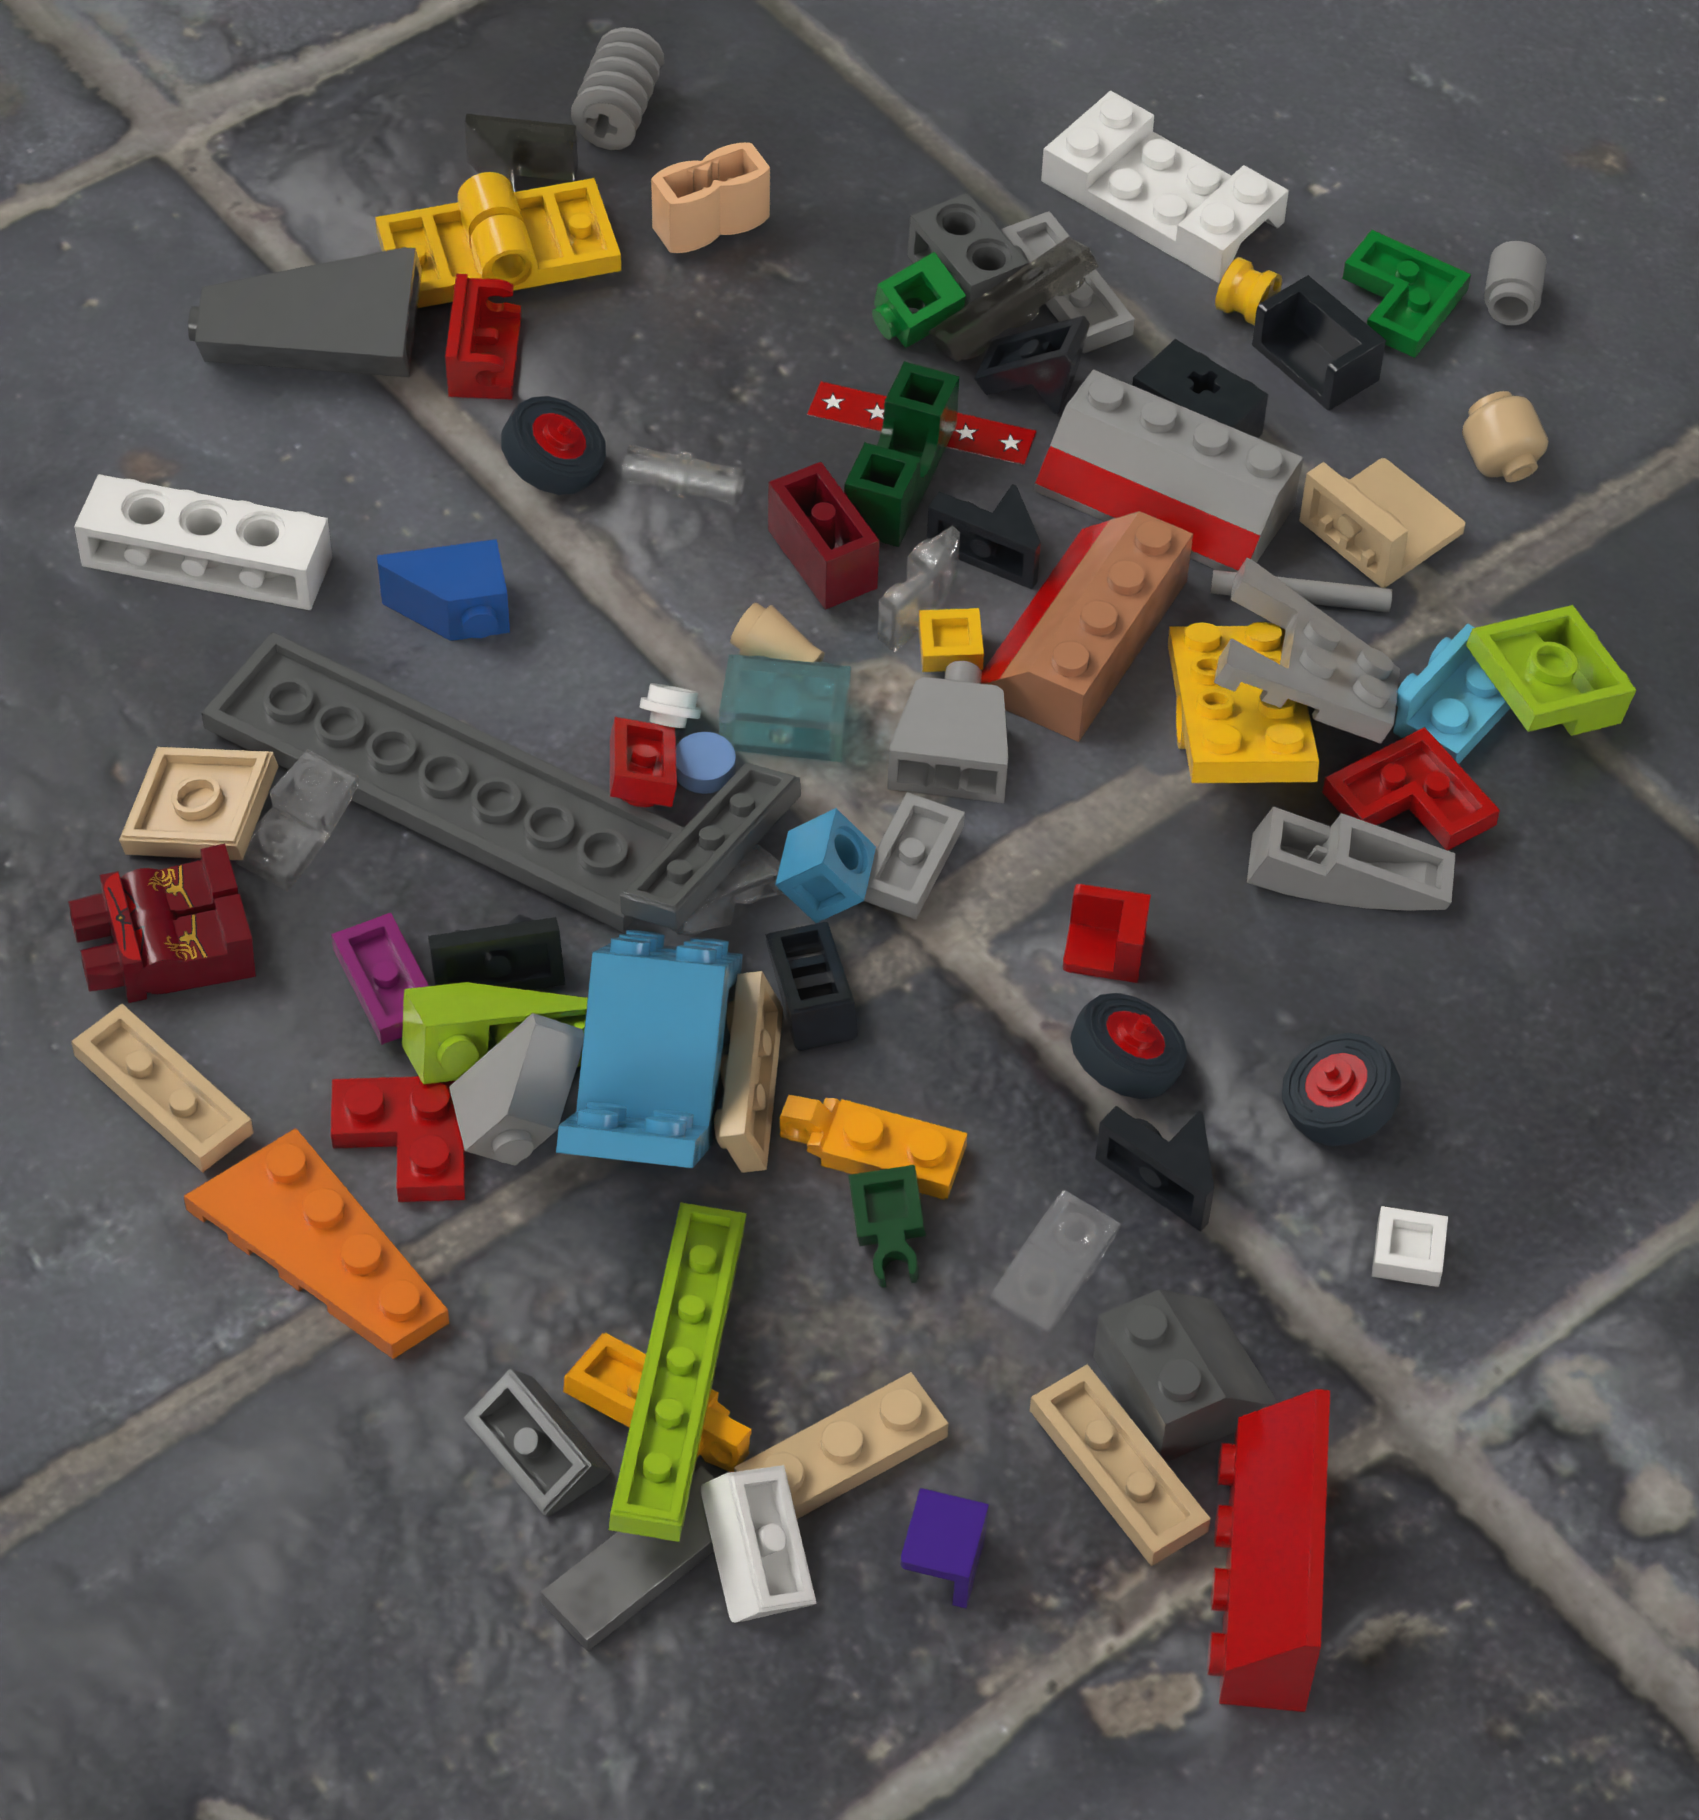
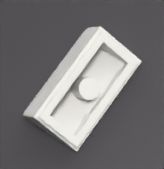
[701,1465,817,1623]

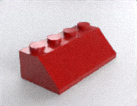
[1207,1389,1330,1712]

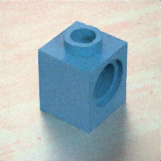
[775,808,876,923]

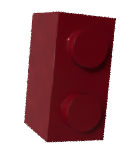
[768,461,879,610]

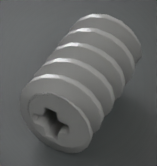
[571,27,664,150]

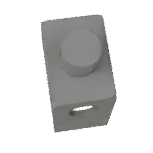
[887,661,1008,803]

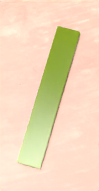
[609,1202,746,1542]

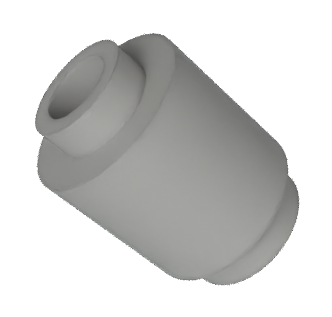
[1484,241,1547,325]

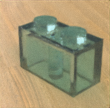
[719,654,852,762]

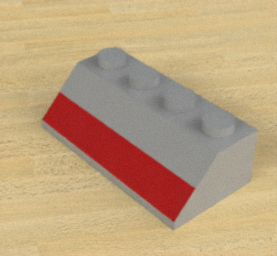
[1034,369,1303,572]

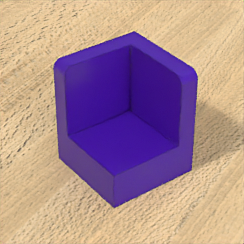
[900,1488,989,1609]

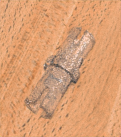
[622,444,746,506]

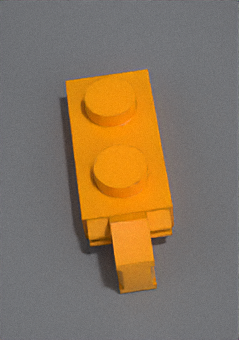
[780,1095,968,1200]
[563,1332,752,1472]

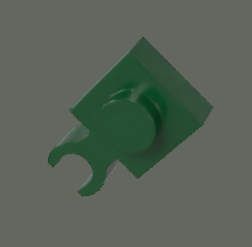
[848,1165,926,1288]

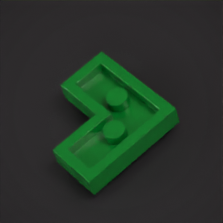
[1342,230,1471,358]

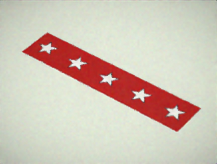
[807,381,1037,465]

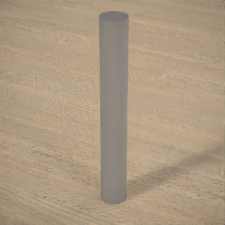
[1210,570,1392,613]

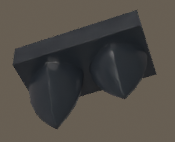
[428,915,565,990]

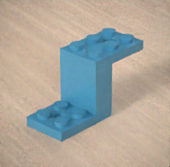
[556,930,743,1168]

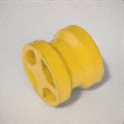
[1215,257,1282,326]

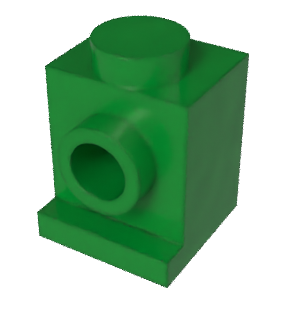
[872,252,966,348]

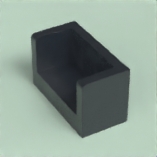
[1252,275,1386,411]

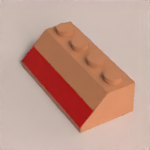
[981,511,1193,742]

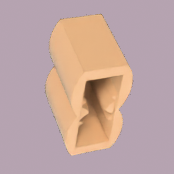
[651,143,770,253]

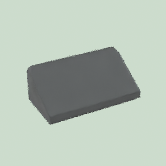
[464,1369,612,1517]

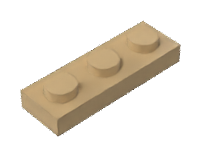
[714,971,783,1173]
[71,1004,253,1172]
[1030,1364,1211,1566]
[734,1372,949,1519]

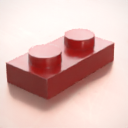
[610,717,677,807]

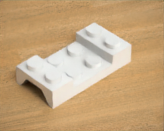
[1041,90,1289,283]

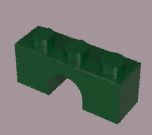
[844,361,960,547]

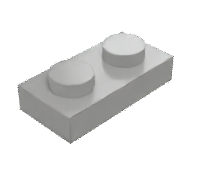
[864,792,965,919]

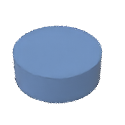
[676,732,736,794]

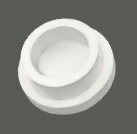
[639,683,701,728]

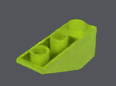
[402,982,588,1084]

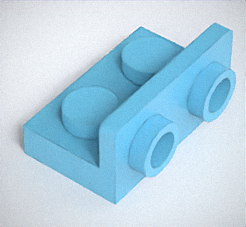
[1393,623,1510,764]

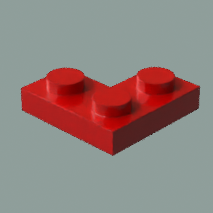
[1322,727,1500,851]
[331,1076,465,1202]

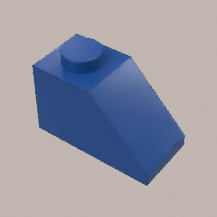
[377,539,510,641]

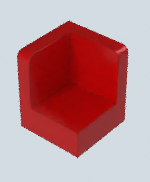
[1063,884,1151,983]

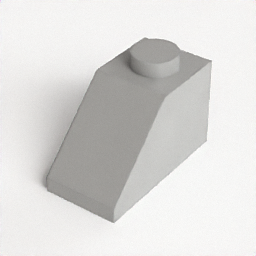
[449,1013,584,1166]

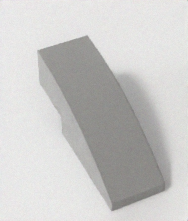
[1247,807,1456,911]

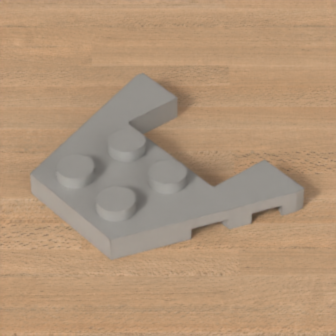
[1214,558,1400,744]

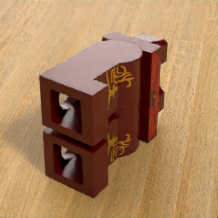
[68,843,256,1003]

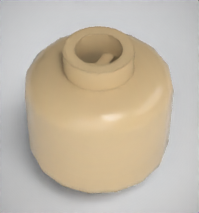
[1462,391,1549,482]

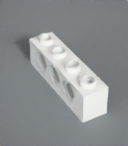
[74,474,332,611]

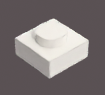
[1372,1206,1448,1287]

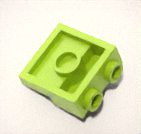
[1466,605,1636,736]

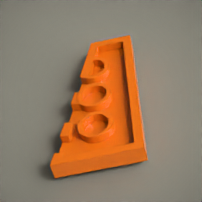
[184,1128,449,1359]

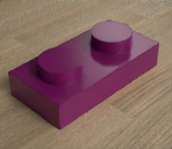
[331,913,429,1045]

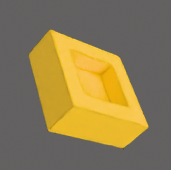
[918,608,984,672]

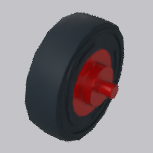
[501,396,606,495]
[1070,993,1188,1099]
[1282,1033,1401,1146]

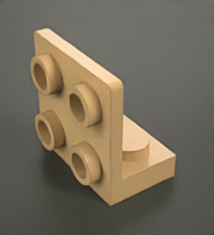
[1299,458,1465,588]

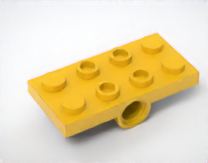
[375,172,622,308]
[1168,622,1319,783]

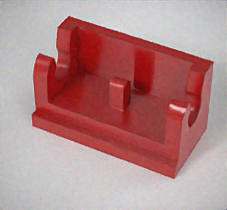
[445,273,522,400]

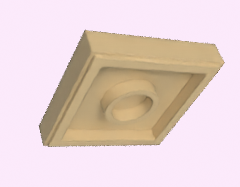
[119,747,279,860]

